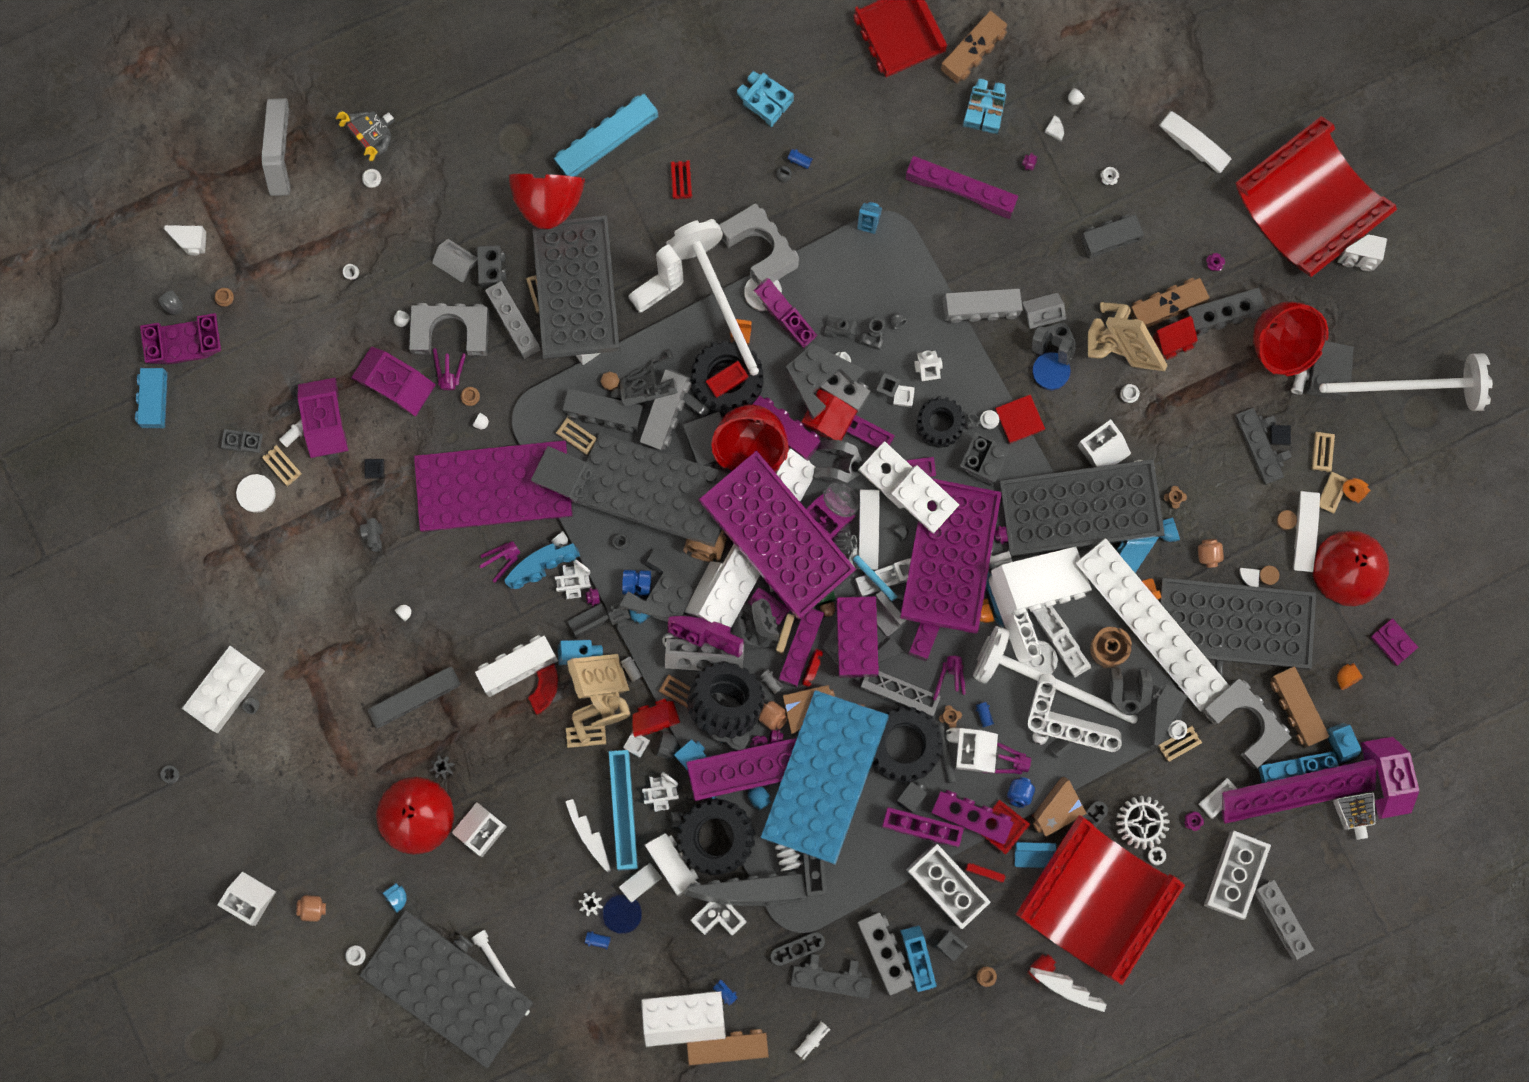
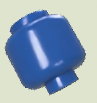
[1007,777,1035,808]

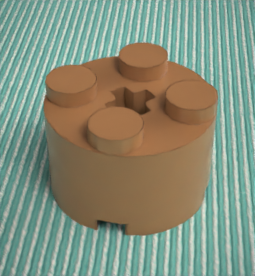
[683,530,727,562]
[1090,627,1132,668]

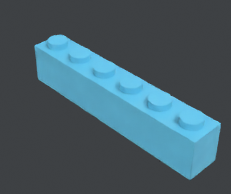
[554,94,658,177]
[609,750,638,871]

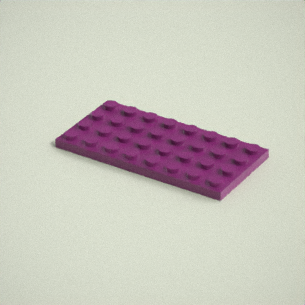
[414,440,573,532]
[698,451,856,619]
[900,478,1002,634]

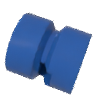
[622,570,651,596]

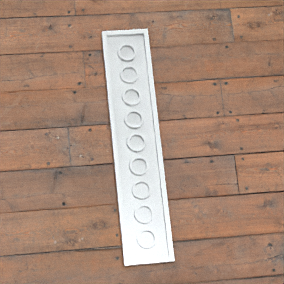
[695,448,816,627]
[1076,538,1229,712]

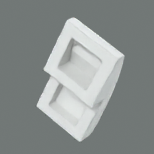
[619,863,662,903]

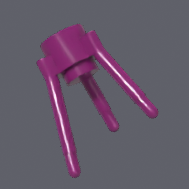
[433,348,466,390]
[479,541,520,583]
[933,656,966,700]
[982,742,1031,775]

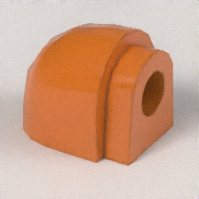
[1343,478,1371,504]
[980,598,995,623]
[1337,663,1362,690]

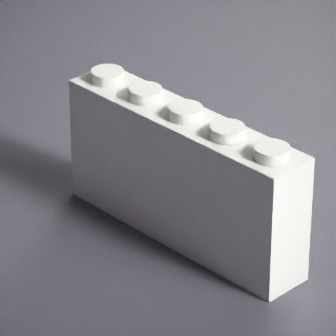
[991,547,1092,616]

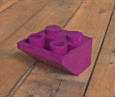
[806,490,856,541]

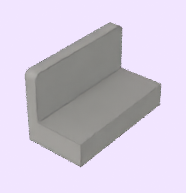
[432,239,478,282]
[1022,293,1066,329]
[875,591,906,637]

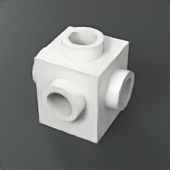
[914,351,943,381]

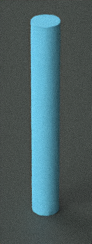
[853,555,897,601]

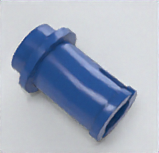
[788,149,813,169]
[975,702,994,728]
[585,931,610,949]
[713,980,738,1006]

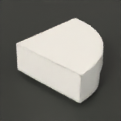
[1045,115,1064,141]
[1239,568,1259,587]

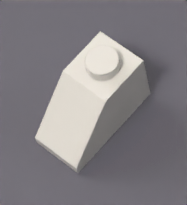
[164,225,206,256]

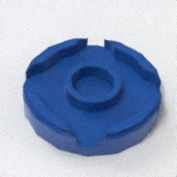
[1032,352,1071,390]

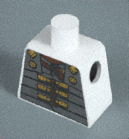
[1333,792,1375,840]

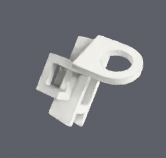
[555,560,591,599]
[642,772,679,812]

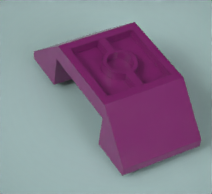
[140,313,221,364]
[351,346,436,417]
[298,377,349,458]
[1361,737,1419,819]

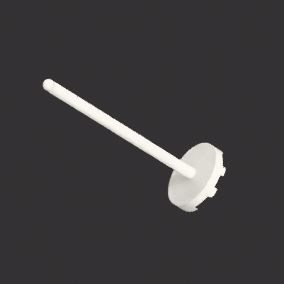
[666,219,759,376]
[1319,353,1492,411]
[973,626,1138,724]

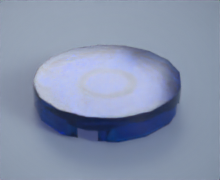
[603,895,642,934]

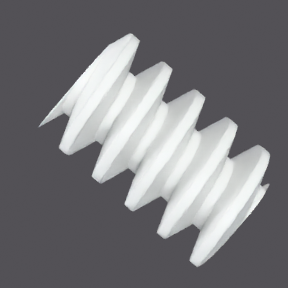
[775,844,804,872]

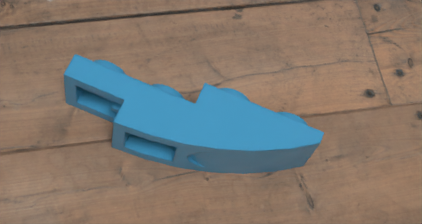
[505,543,580,589]
[1258,751,1339,783]

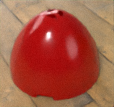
[509,174,585,229]
[1253,301,1328,376]
[711,404,789,472]
[1312,531,1389,606]
[376,777,454,855]

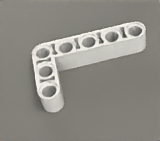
[628,245,683,313]
[989,575,1041,663]
[1028,674,1121,752]

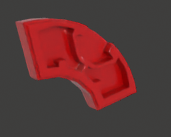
[528,663,558,715]

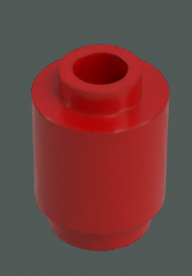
[1027,954,1056,983]

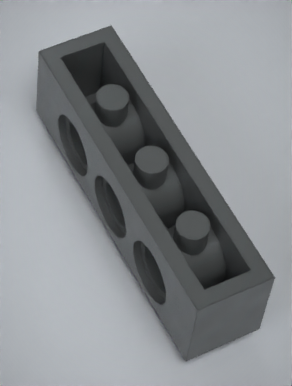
[1185,288,1266,335]

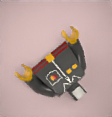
[336,111,395,161]

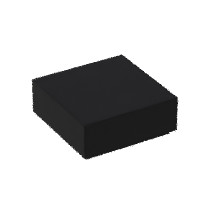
[1271,425,1291,445]
[365,459,385,479]

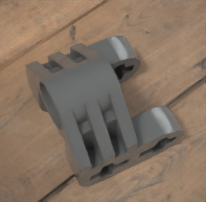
[1032,323,1076,365]
[812,440,863,483]
[733,599,779,650]
[1109,667,1153,716]

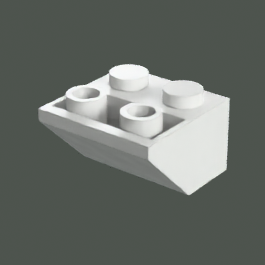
[1337,234,1387,271]
[1078,419,1131,467]
[956,728,998,773]
[452,802,507,857]
[218,872,276,926]

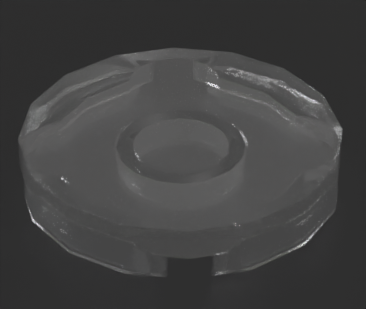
[823,483,860,517]

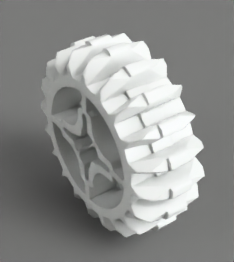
[1116,796,1170,849]

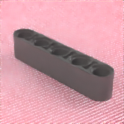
[367,667,461,728]

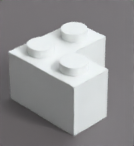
[691,902,747,936]

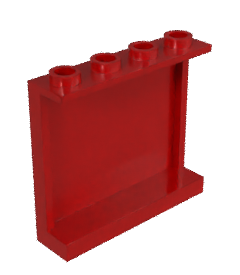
[853,0,947,78]

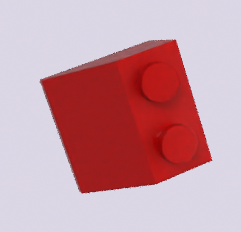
[1152,316,1198,360]
[801,389,857,441]
[633,699,681,737]

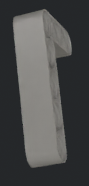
[262,98,290,196]

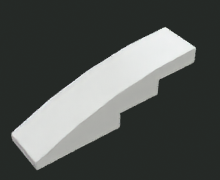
[1159,111,1232,173]
[859,489,879,570]
[1293,491,1320,572]
[854,558,911,597]
[1033,605,1091,678]
[565,799,611,872]
[1030,968,1106,1012]

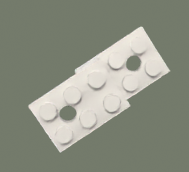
[858,441,959,534]

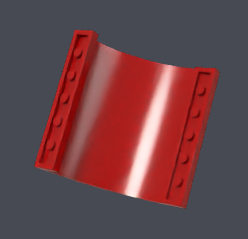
[1235,116,1397,277]
[1016,815,1185,985]

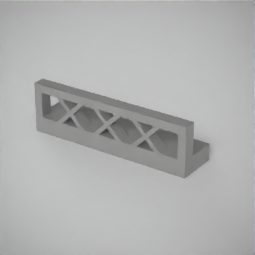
[860,671,941,718]

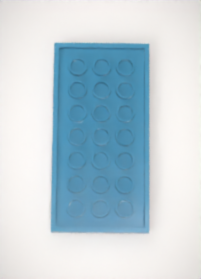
[761,690,889,864]

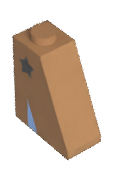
[783,685,835,735]
[1032,776,1087,836]

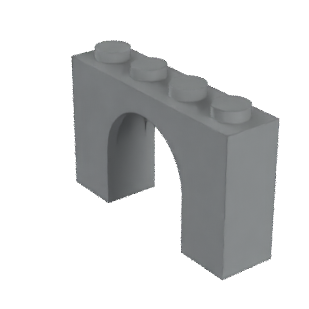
[719,203,799,286]
[409,303,489,356]
[1202,679,1292,769]

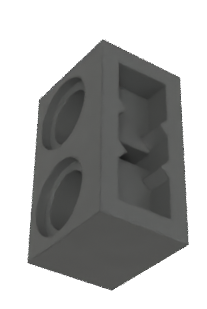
[477,245,506,288]

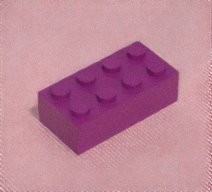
[836,597,879,678]

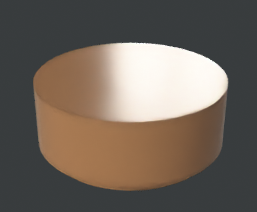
[1277,510,1297,530]
[1259,566,1279,586]

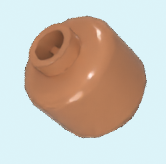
[1198,539,1224,568]
[759,701,788,730]
[296,895,326,922]

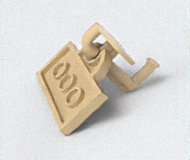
[1088,302,1167,371]
[567,654,630,745]

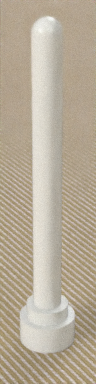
[471,930,529,1016]

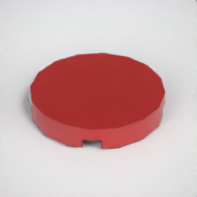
[802,649,823,687]

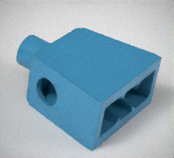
[557,640,603,665]
[1326,723,1361,764]

